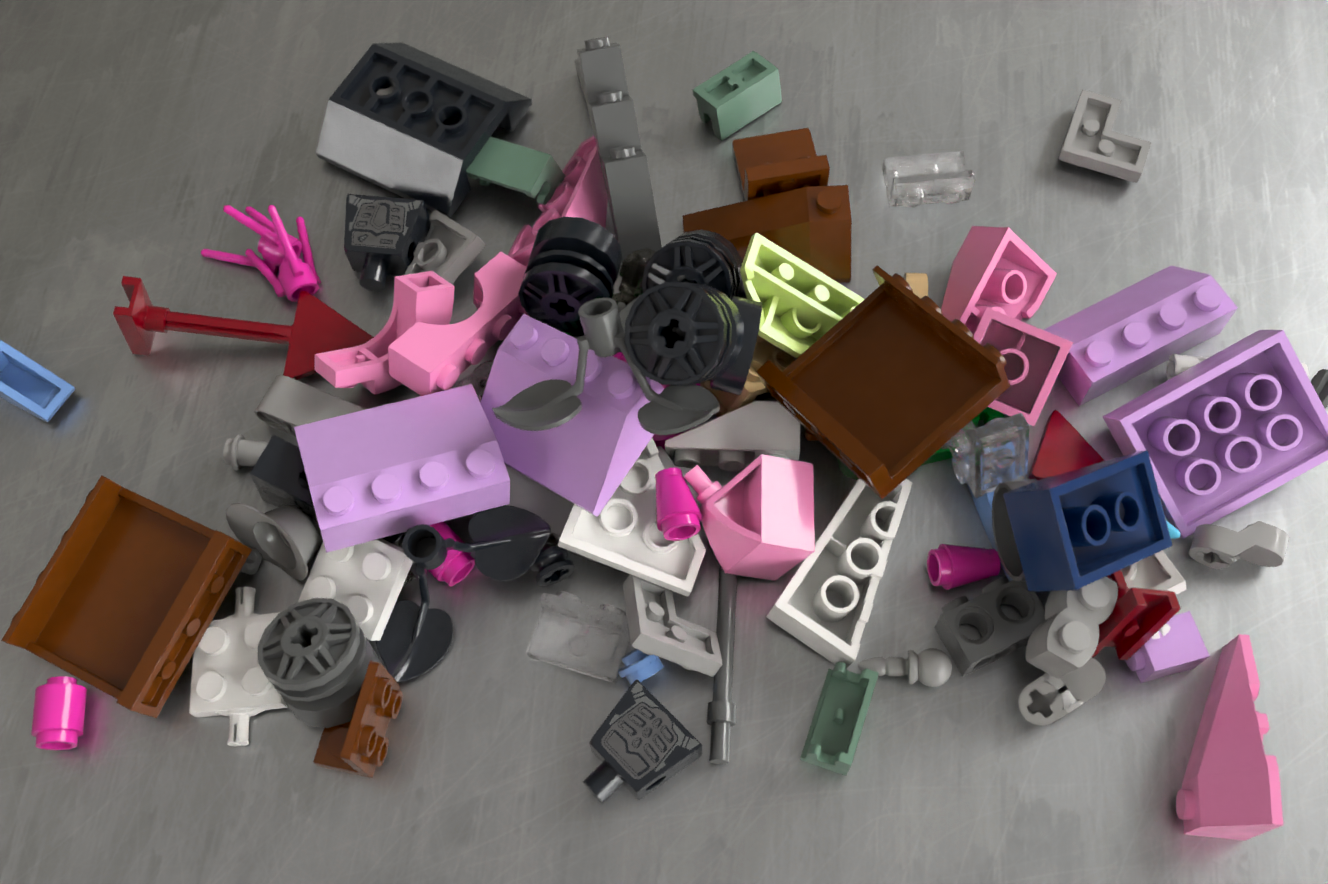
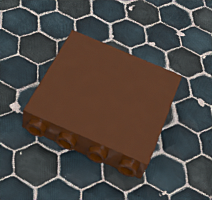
[756,266,1010,499]
[2,475,252,718]

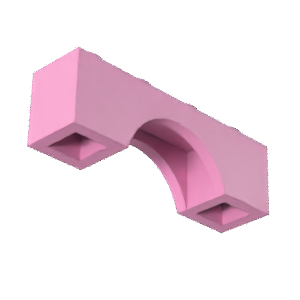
[388,252,529,396]

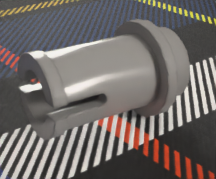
[223,435,268,470]

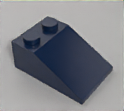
[1003,450,1173,591]

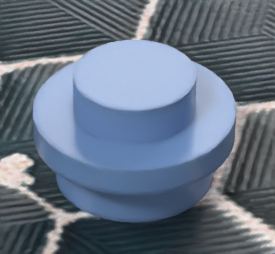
[618,648,664,685]

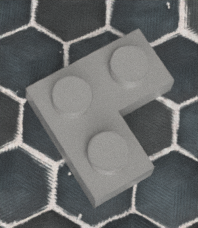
[1058,89,1151,183]
[623,574,723,677]

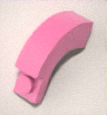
[314,271,455,395]

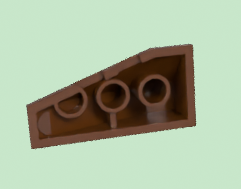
[683,185,852,283]

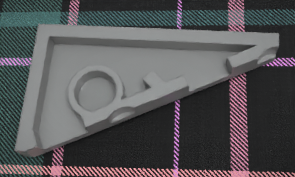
[380,209,486,331]

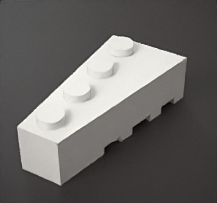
[766,478,913,668]

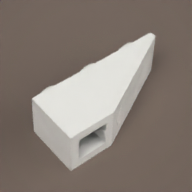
[665,401,800,471]

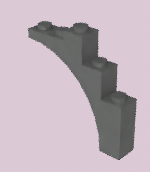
[575,37,662,263]

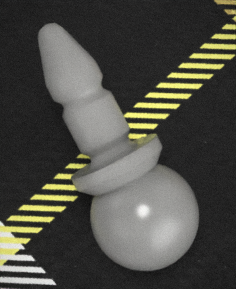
[858,648,952,687]

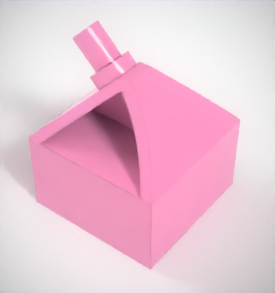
[974,307,1073,426]
[684,454,815,581]

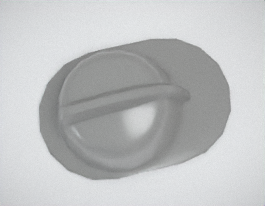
[226,503,323,581]

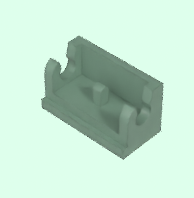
[692,51,782,141]
[466,137,565,205]
[800,662,879,776]

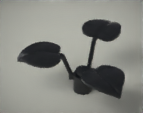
[375,505,551,682]

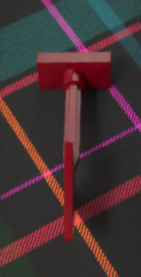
[113,276,374,380]
[1028,410,1181,660]

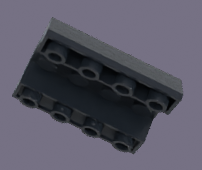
[316,43,532,218]

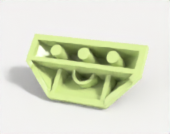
[740,233,864,358]

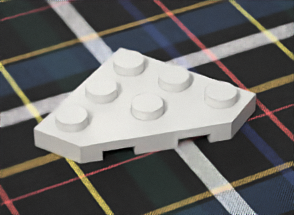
[558,438,706,597]

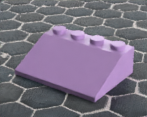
[480,314,664,517]
[1103,330,1328,539]
[294,384,510,553]

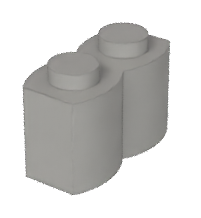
[1026,577,1118,678]

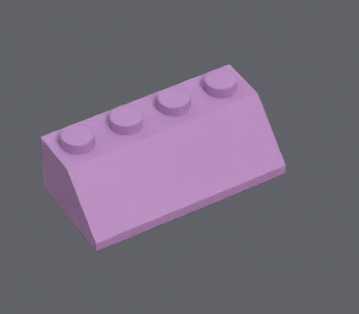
[1044,265,1238,406]

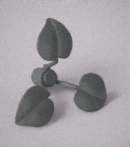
[492,295,720,435]

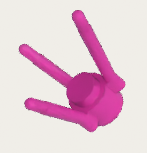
[201,205,302,274]
[245,205,321,302]

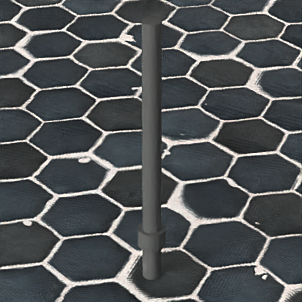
[707,566,737,764]

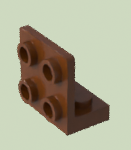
[732,128,830,201]
[313,661,403,778]

